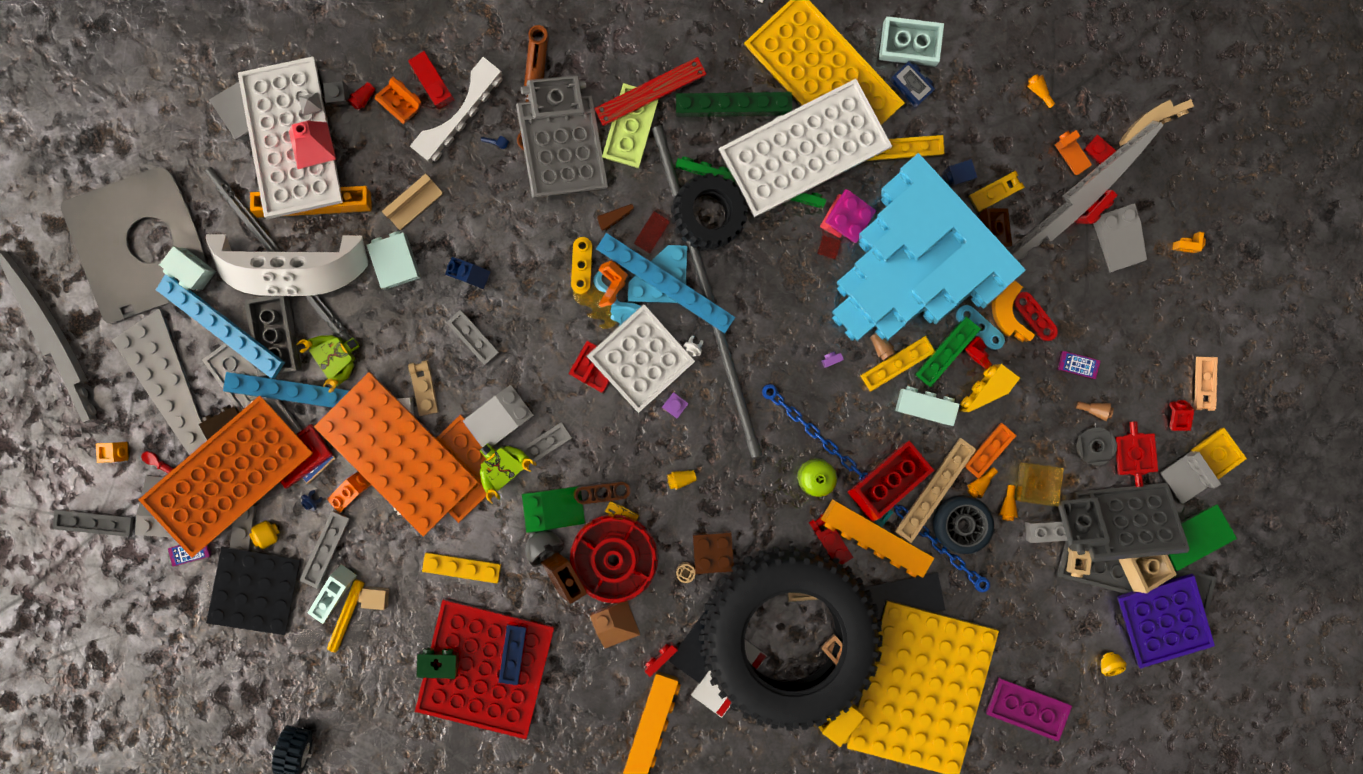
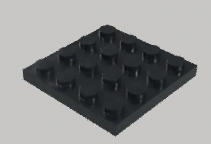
[206,546,300,635]

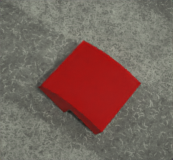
[568,341,610,394]

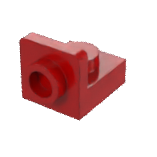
[965,336,992,370]
[1169,400,1195,431]

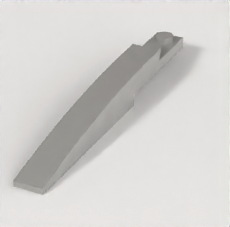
[1008,120,1163,260]
[0,250,97,423]

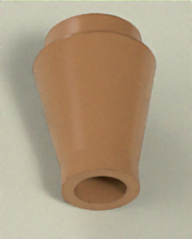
[870,333,896,361]

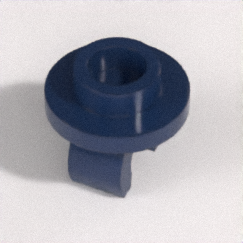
[301,490,323,511]

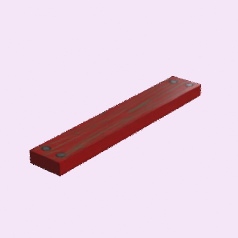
[594,57,706,126]

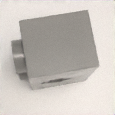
[1025,519,1069,543]

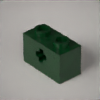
[416,648,459,679]

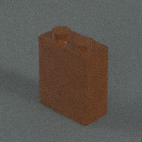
[541,552,587,604]

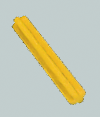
[327,579,364,653]

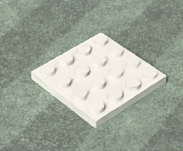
[587,304,695,413]

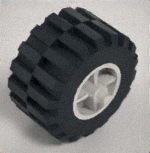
[272,725,312,774]

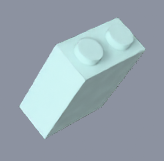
[367,231,421,290]

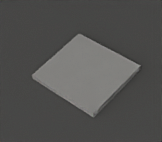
[209,82,249,141]

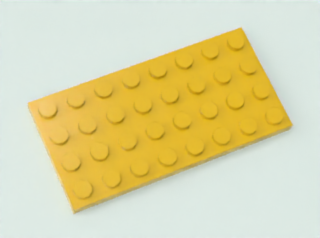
[744,0,904,125]

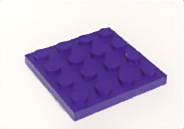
[1117,574,1215,668]

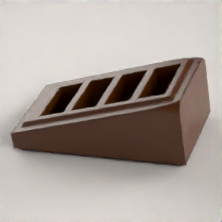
[597,204,635,233]

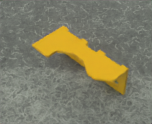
[605,501,639,520]

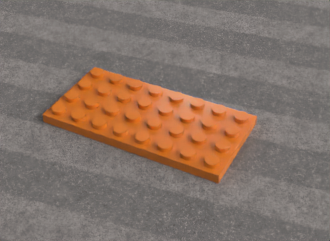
[314,372,479,537]
[138,395,313,558]

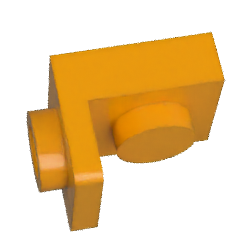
[1172,232,1206,253]
[96,442,128,463]

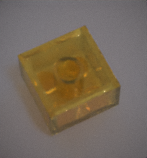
[1015,462,1064,507]

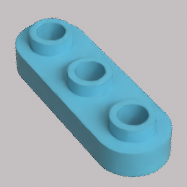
[956,305,1005,350]

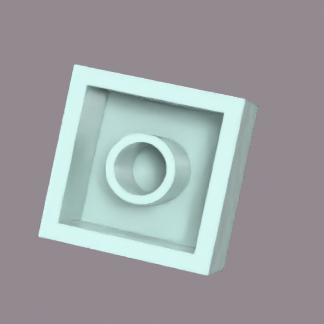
[159,246,216,290]

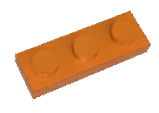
[965,423,1017,479]

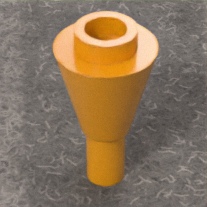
[1027,74,1055,108]
[967,467,998,499]
[999,485,1018,521]

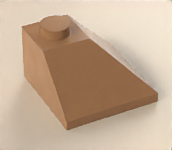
[590,601,640,648]

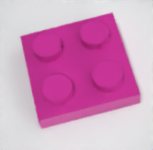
[825,189,876,243]

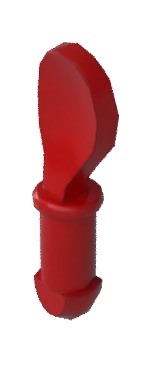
[141,451,174,474]

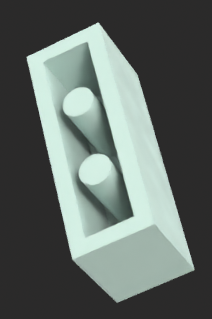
[895,386,960,426]

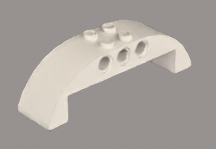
[206,234,368,296]

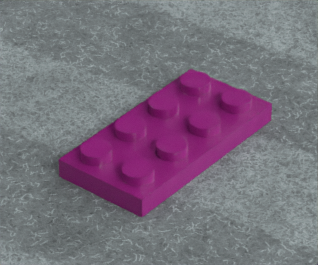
[986,677,1072,742]

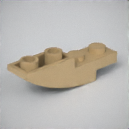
[1119,99,1194,146]

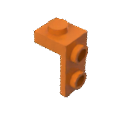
[1054,130,1092,175]
[598,260,628,307]
[327,472,371,513]

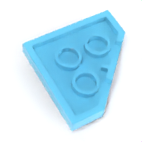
[628,245,687,303]

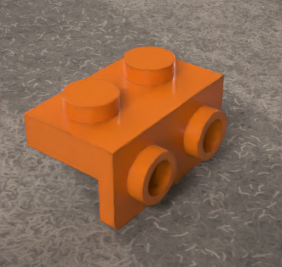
[375,77,421,125]

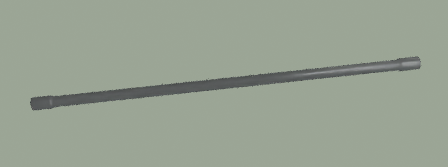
[652,125,762,458]

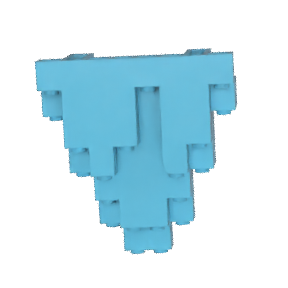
[832,153,1026,342]

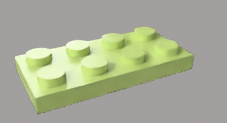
[602,83,659,168]

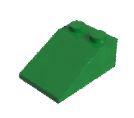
[522,486,585,533]

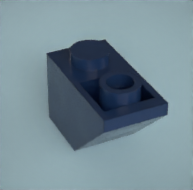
[445,257,491,289]

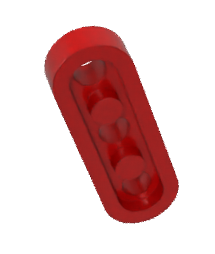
[1013,292,1058,341]

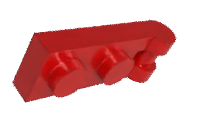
[809,512,854,565]

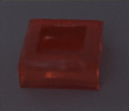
[817,235,841,260]

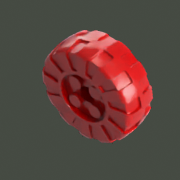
[570,514,658,603]

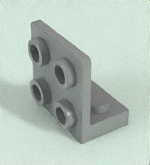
[1160,451,1221,504]

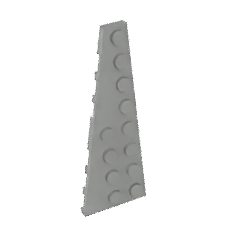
[112,309,207,455]

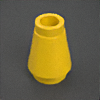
[667,470,696,490]

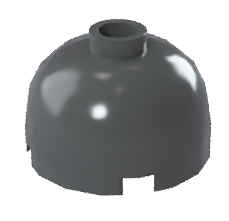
[525,530,564,567]

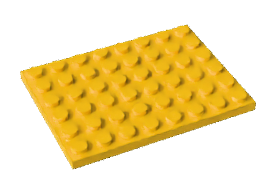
[847,600,999,774]

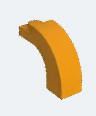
[991,281,1035,342]

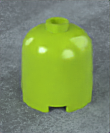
[797,458,837,497]

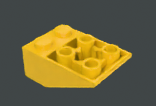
[959,364,1020,412]

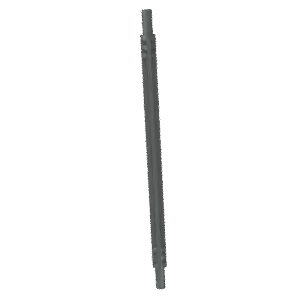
[205,167,351,342]

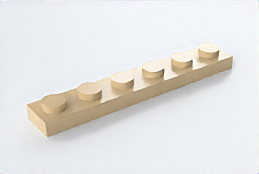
[894,438,976,543]

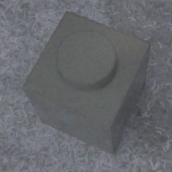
[323,81,350,107]

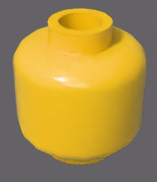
[249,520,280,549]

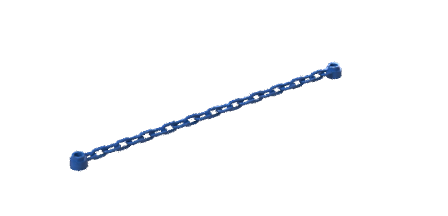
[762,384,990,592]

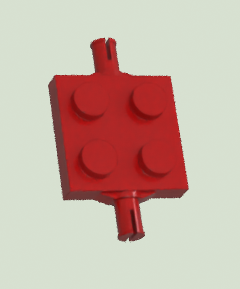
[1115,421,1158,487]

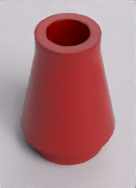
[348,82,376,111]

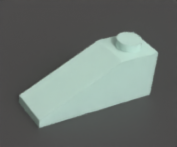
[308,564,357,624]

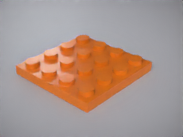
[436,414,496,523]

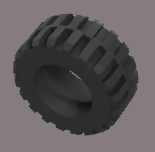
[671,173,748,250]

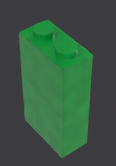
[1168,504,1237,571]

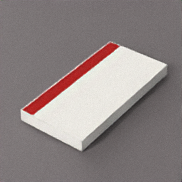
[691,639,767,718]

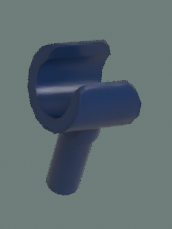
[481,135,509,149]

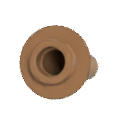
[1076,401,1114,421]

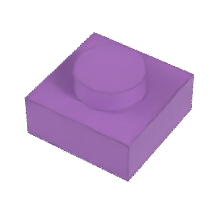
[822,351,844,368]
[662,392,688,419]

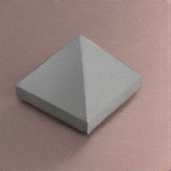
[299,92,322,116]

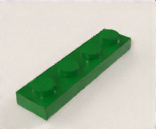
[915,316,981,387]

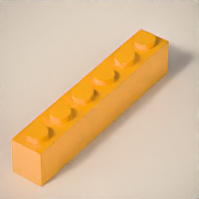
[250,186,372,218]
[821,499,934,578]
[623,671,681,774]

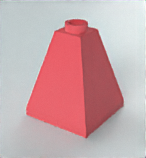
[289,121,336,169]

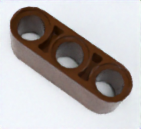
[573,481,630,504]

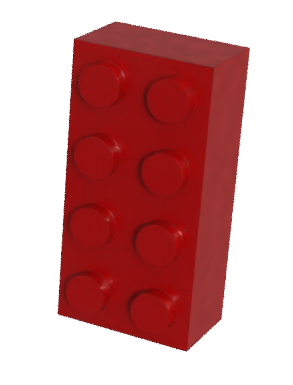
[847,440,934,522]

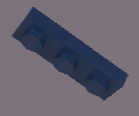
[498,624,527,685]

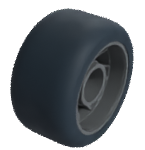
[933,495,995,554]

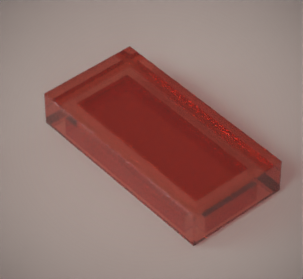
[634,211,670,254]

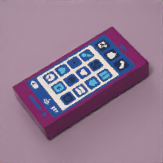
[1057,351,1101,379]
[167,545,212,567]

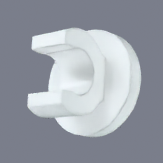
[683,336,703,357]

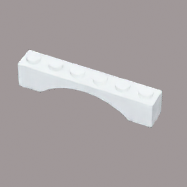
[410,57,503,163]

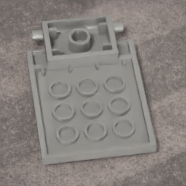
[516,75,608,198]

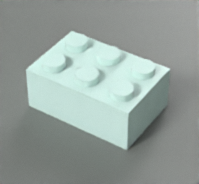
[879,16,944,67]

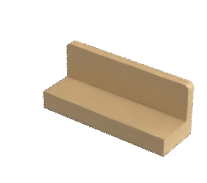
[382,174,443,230]

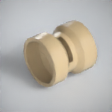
[676,562,696,583]

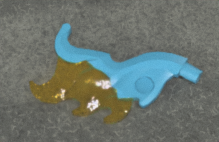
[573,271,641,329]

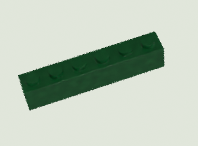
[676,92,792,117]

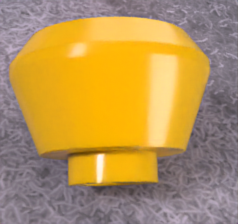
[1101,652,1127,676]

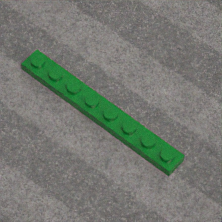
[676,157,826,209]

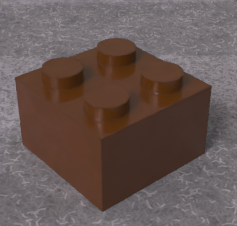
[693,531,734,574]

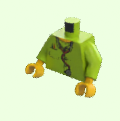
[297,335,360,393]
[479,443,537,504]

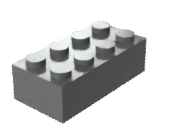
[245,296,302,377]

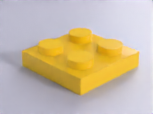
[1191,428,1247,479]

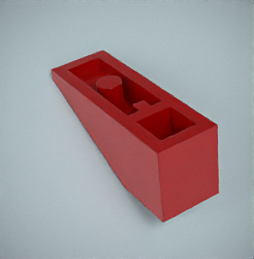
[408,51,455,110]

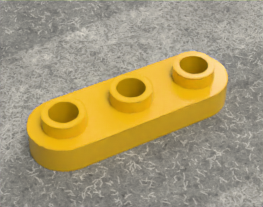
[571,237,593,295]

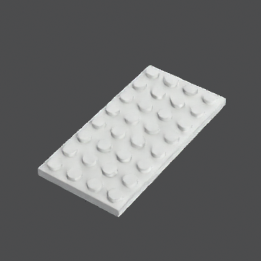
[238,56,343,220]
[719,79,892,218]

